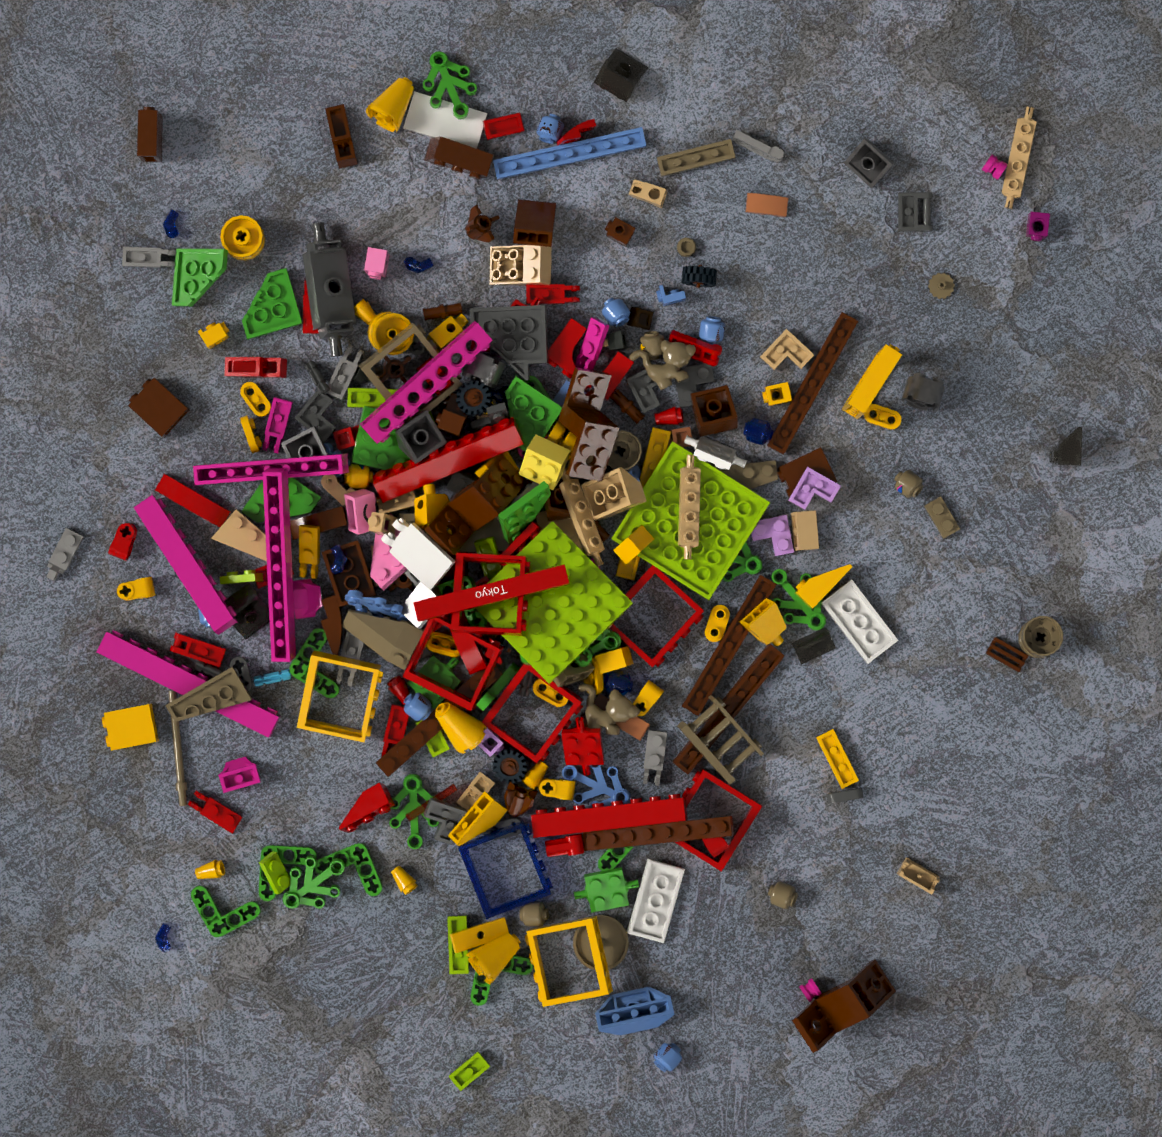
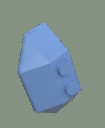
[595,987,675,1035]

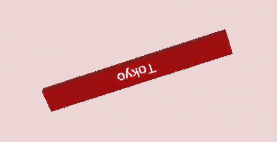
[413,564,570,622]

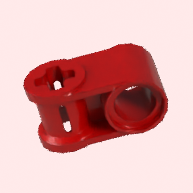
[108,523,138,561]
[702,837,730,858]

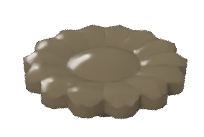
[928,273,955,299]

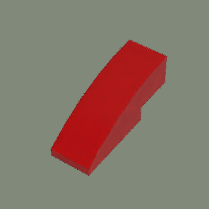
[224,357,287,378]

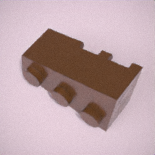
[424,136,493,180]

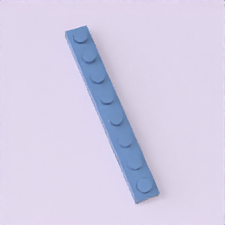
[493,127,646,180]

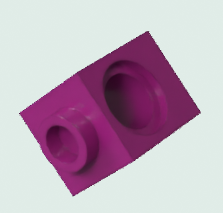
[1026,211,1050,241]

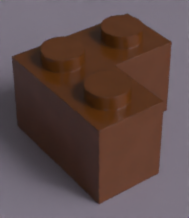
[435,393,469,438]

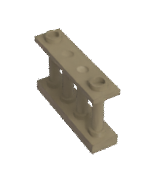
[677,695,764,785]

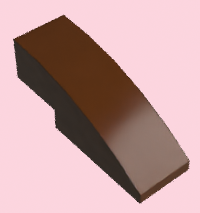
[325,104,358,169]
[290,506,348,540]
[321,595,343,656]

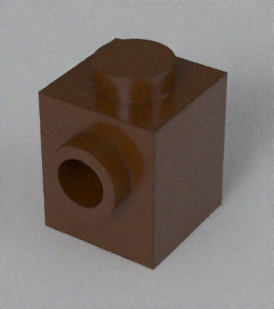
[605,217,636,247]

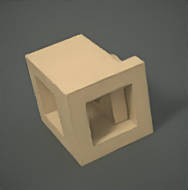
[368,512,398,535]

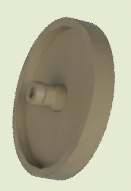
[573,914,629,970]

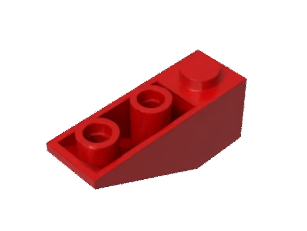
[339,782,395,833]

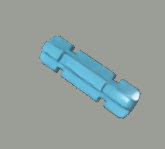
[253,669,291,686]

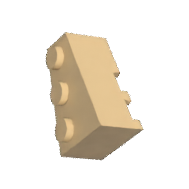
[211,509,267,561]

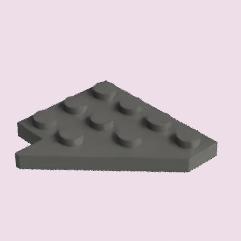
[470,305,548,380]

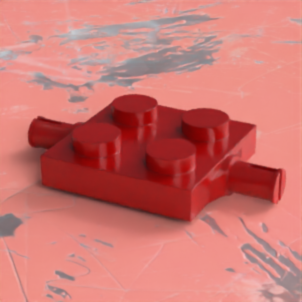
[561,717,605,776]

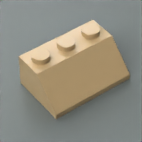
[581,467,647,521]

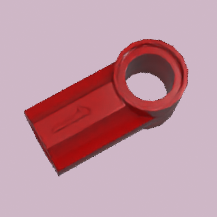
[545,834,585,857]

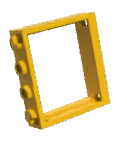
[842,344,902,419]
[297,650,383,742]
[525,916,613,1007]

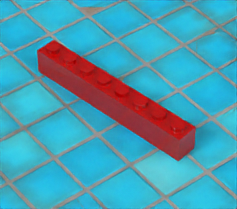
[372,417,524,503]
[531,794,688,838]

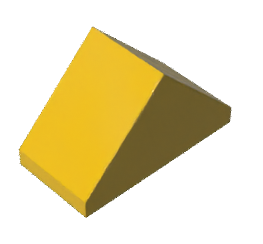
[613,525,654,564]
[594,646,634,674]

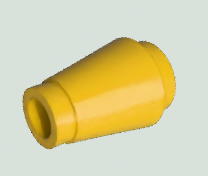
[354,299,376,325]
[522,761,549,790]
[195,860,225,879]
[391,866,418,895]

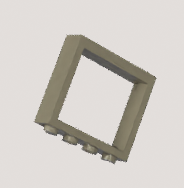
[359,322,463,424]

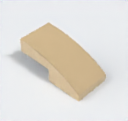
[456,772,495,812]

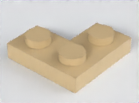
[760,329,814,370]

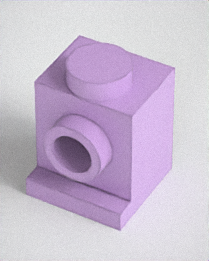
[478,727,504,757]

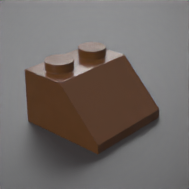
[691,385,738,437]

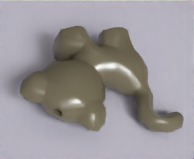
[629,340,696,390]
[578,683,640,735]

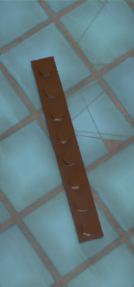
[767,312,858,455]
[682,575,777,716]
[672,644,785,775]
[376,661,503,777]
[583,816,734,851]

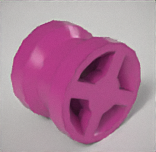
[799,978,822,1002]

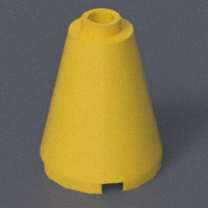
[366,77,414,132]
[435,702,486,754]
[466,933,521,985]

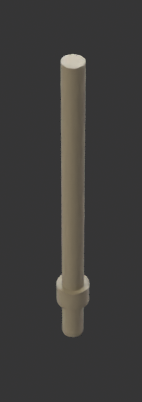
[168,691,188,806]

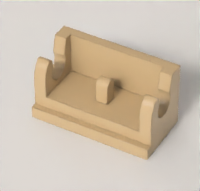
[376,490,416,514]
[791,510,819,551]
[897,857,940,895]

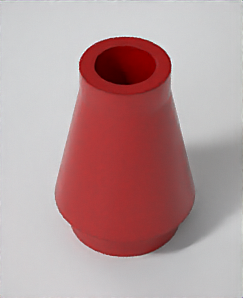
[655,406,684,425]
[386,675,410,705]

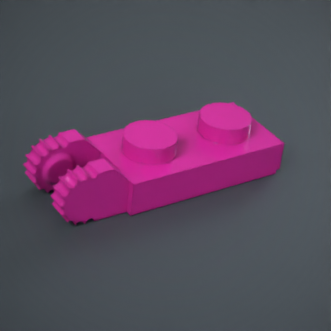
[575,317,609,370]
[262,397,293,454]

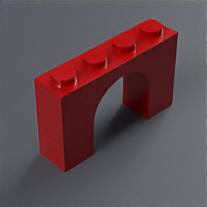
[548,318,634,401]

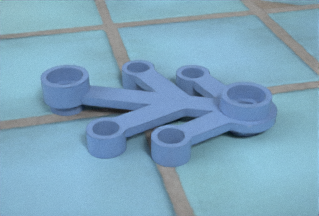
[345,590,410,622]
[562,765,631,808]

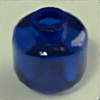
[743,418,773,445]
[603,670,633,696]

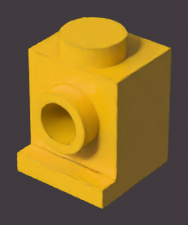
[198,322,229,349]
[762,382,792,406]

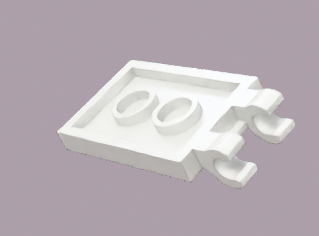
[381,518,456,591]

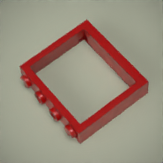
[451,553,530,636]
[609,565,704,668]
[402,615,504,711]
[482,664,583,763]
[670,769,762,872]

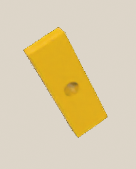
[450,917,509,953]

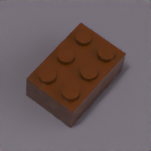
[322,540,377,607]

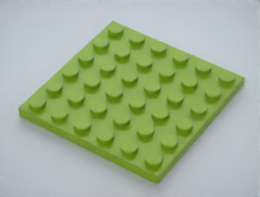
[611,441,770,600]
[476,521,633,684]

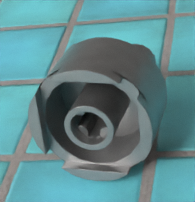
[462,349,506,388]
[901,373,945,412]

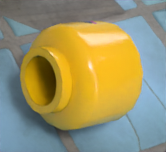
[344,464,373,489]

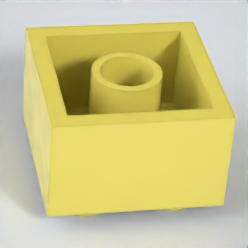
[519,434,571,490]

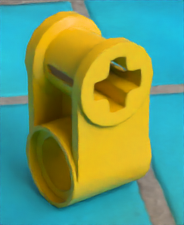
[117,577,156,601]
[633,680,664,716]
[538,778,576,800]

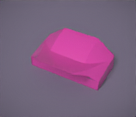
[293,579,323,619]
[218,757,261,793]

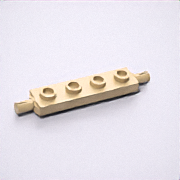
[1002,107,1037,209]
[678,455,701,559]
[559,468,605,566]

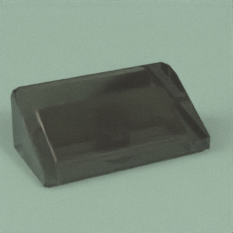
[792,627,836,665]

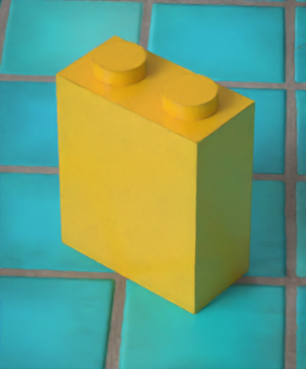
[102,704,159,751]

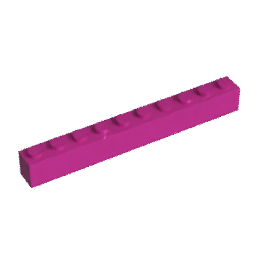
[263,468,296,662]
[97,630,281,738]

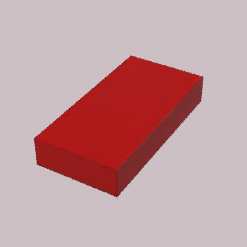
[482,112,525,140]

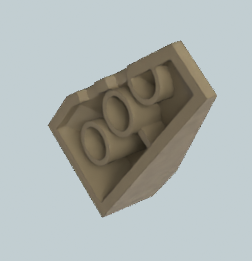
[342,609,424,670]

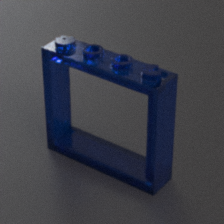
[458,820,553,919]

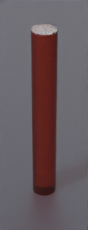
[406,783,458,821]

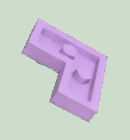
[788,467,841,510]
[751,515,794,556]

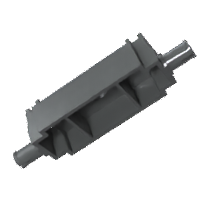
[302,222,356,357]

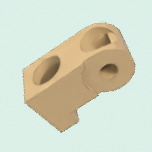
[628,180,668,209]
[321,475,355,507]

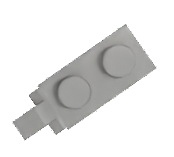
[47,528,84,581]

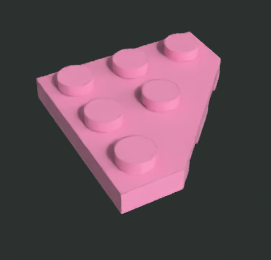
[370,513,407,591]

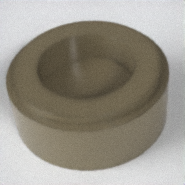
[677,237,696,257]

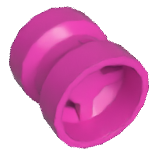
[982,154,1008,180]

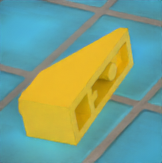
[795,564,853,609]
[448,791,507,846]

